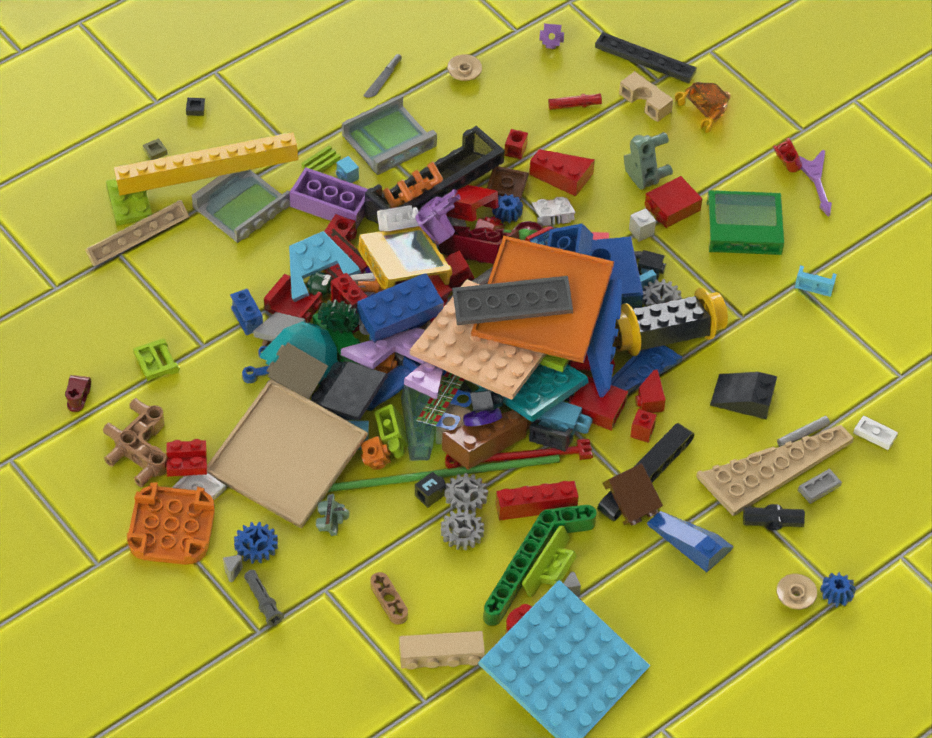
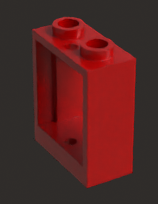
[331,273,368,333]

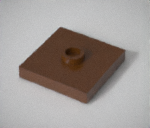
[487,166,529,202]

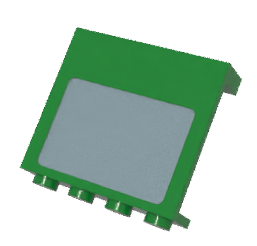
[707,190,784,255]

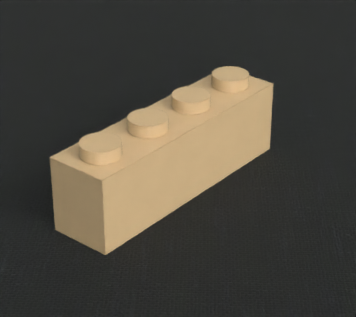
[399,631,485,669]

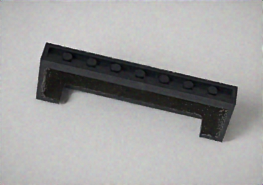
[365,126,505,224]

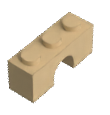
[619,71,673,122]

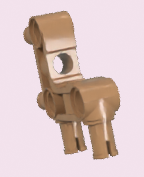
[103,398,167,487]

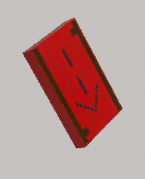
[324,228,368,279]

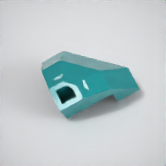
[260,321,337,385]

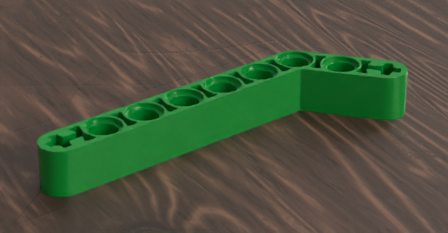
[483,505,597,626]

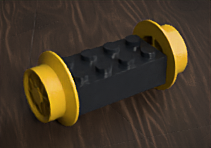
[613,288,728,356]

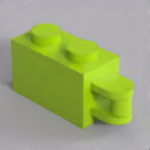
[375,404,409,458]

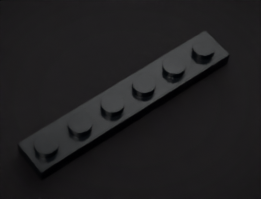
[595,32,697,83]

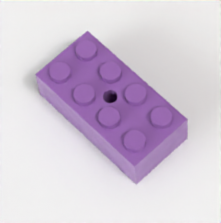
[290,167,368,229]

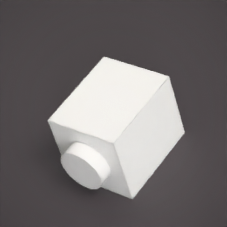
[629,209,656,242]

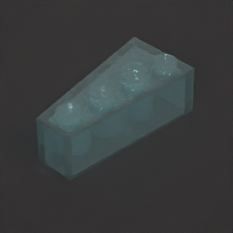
[401,385,436,461]

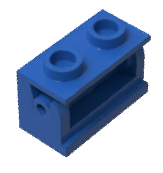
[230,289,263,335]

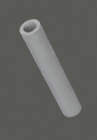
[777,416,830,447]

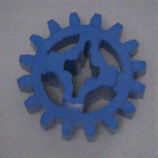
[234,522,278,564]

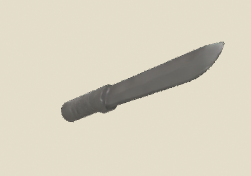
[363,54,402,97]

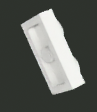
[854,416,898,450]

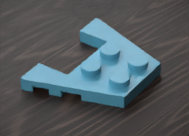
[289,231,361,302]

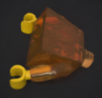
[675,82,730,133]

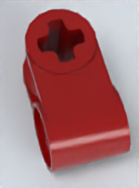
[773,137,802,172]

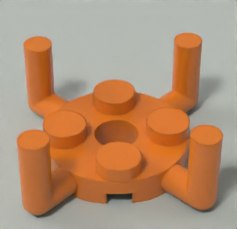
[382,162,443,208]

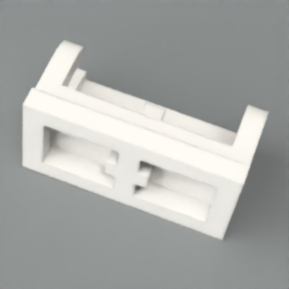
[377,205,419,231]

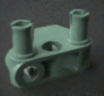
[623,132,673,190]

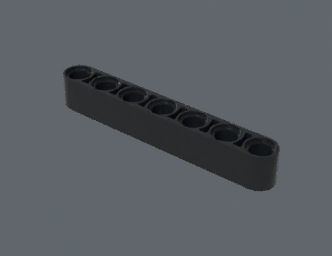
[597,423,695,521]

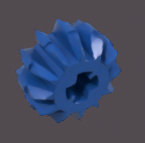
[492,193,523,224]
[820,572,856,607]

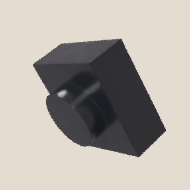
[186,97,205,116]

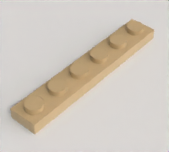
[85,200,189,266]

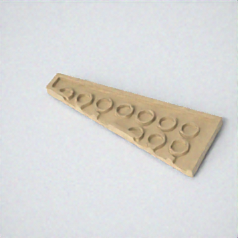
[696,425,854,516]

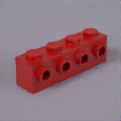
[495,481,579,521]

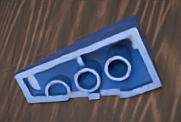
[647,511,733,572]

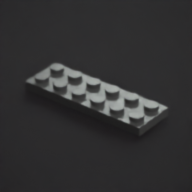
[453,276,573,326]

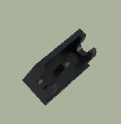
[529,419,574,452]

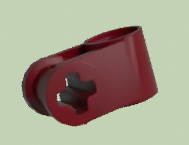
[65,375,91,412]

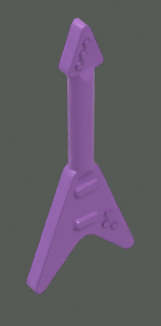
[799,150,832,216]

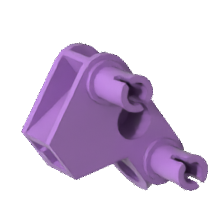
[415,189,461,245]

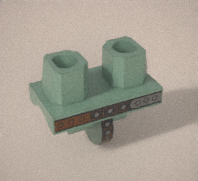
[316,494,350,536]

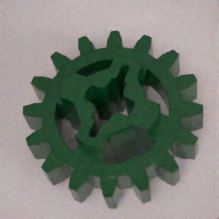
[318,300,359,333]

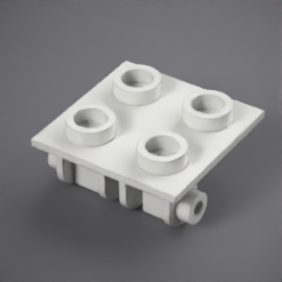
[532,197,575,226]

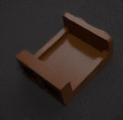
[602,463,663,526]

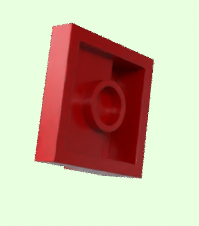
[166,439,207,477]

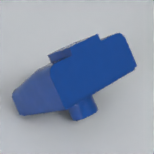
[591,237,643,309]

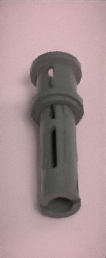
[244,570,284,626]

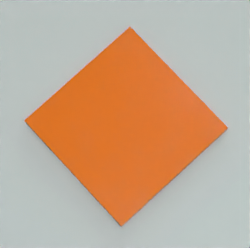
[471,236,614,363]

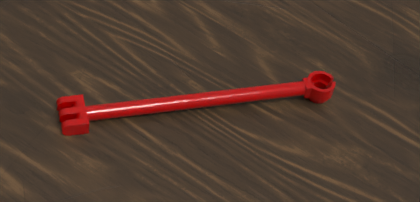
[445,439,593,469]

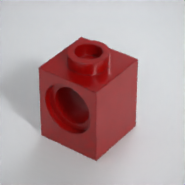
[504,129,528,160]
[630,409,657,443]

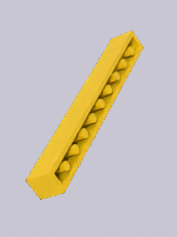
[114,132,299,195]

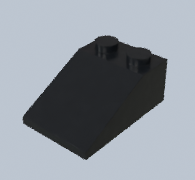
[710,372,777,419]

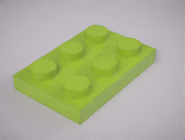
[106,179,152,226]

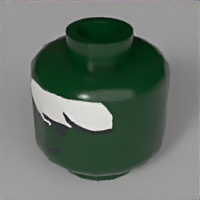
[307,271,333,298]

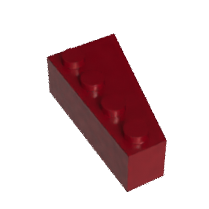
[439,226,520,265]

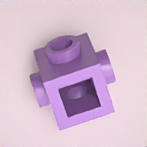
[539,23,564,49]

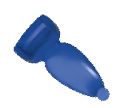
[367,356,447,411]

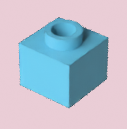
[336,156,359,183]

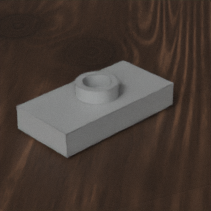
[798,469,842,504]

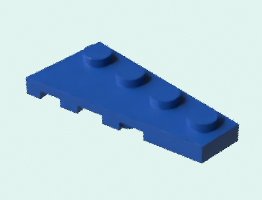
[611,345,682,393]

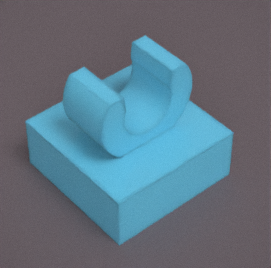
[640,269,656,290]

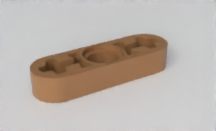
[370,572,408,624]

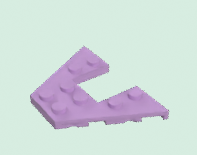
[341,328,443,399]

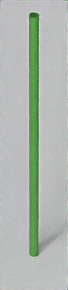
[328,455,560,492]

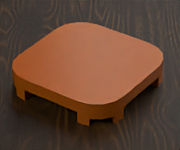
[127,482,215,565]

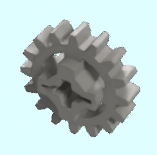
[642,279,682,307]
[445,473,488,512]
[441,509,484,550]

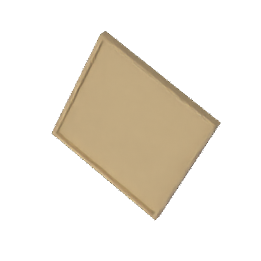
[207,379,368,529]

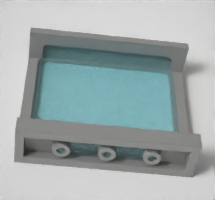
[342,95,437,175]
[192,170,290,243]

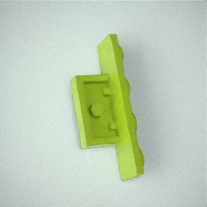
[522,526,577,597]

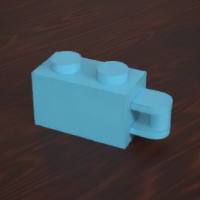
[537,401,593,435]

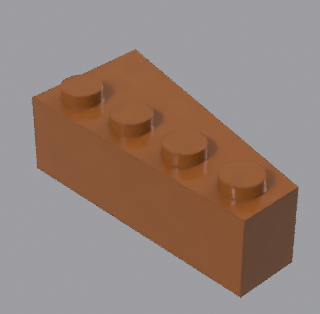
[442,410,527,470]

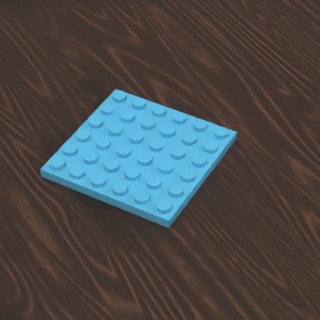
[478,580,650,738]

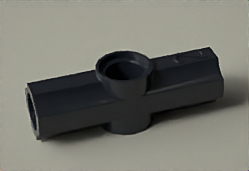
[743,504,805,531]

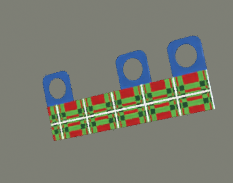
[416,371,472,430]

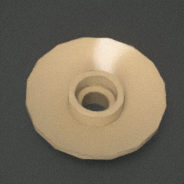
[448,54,482,81]
[777,574,817,609]

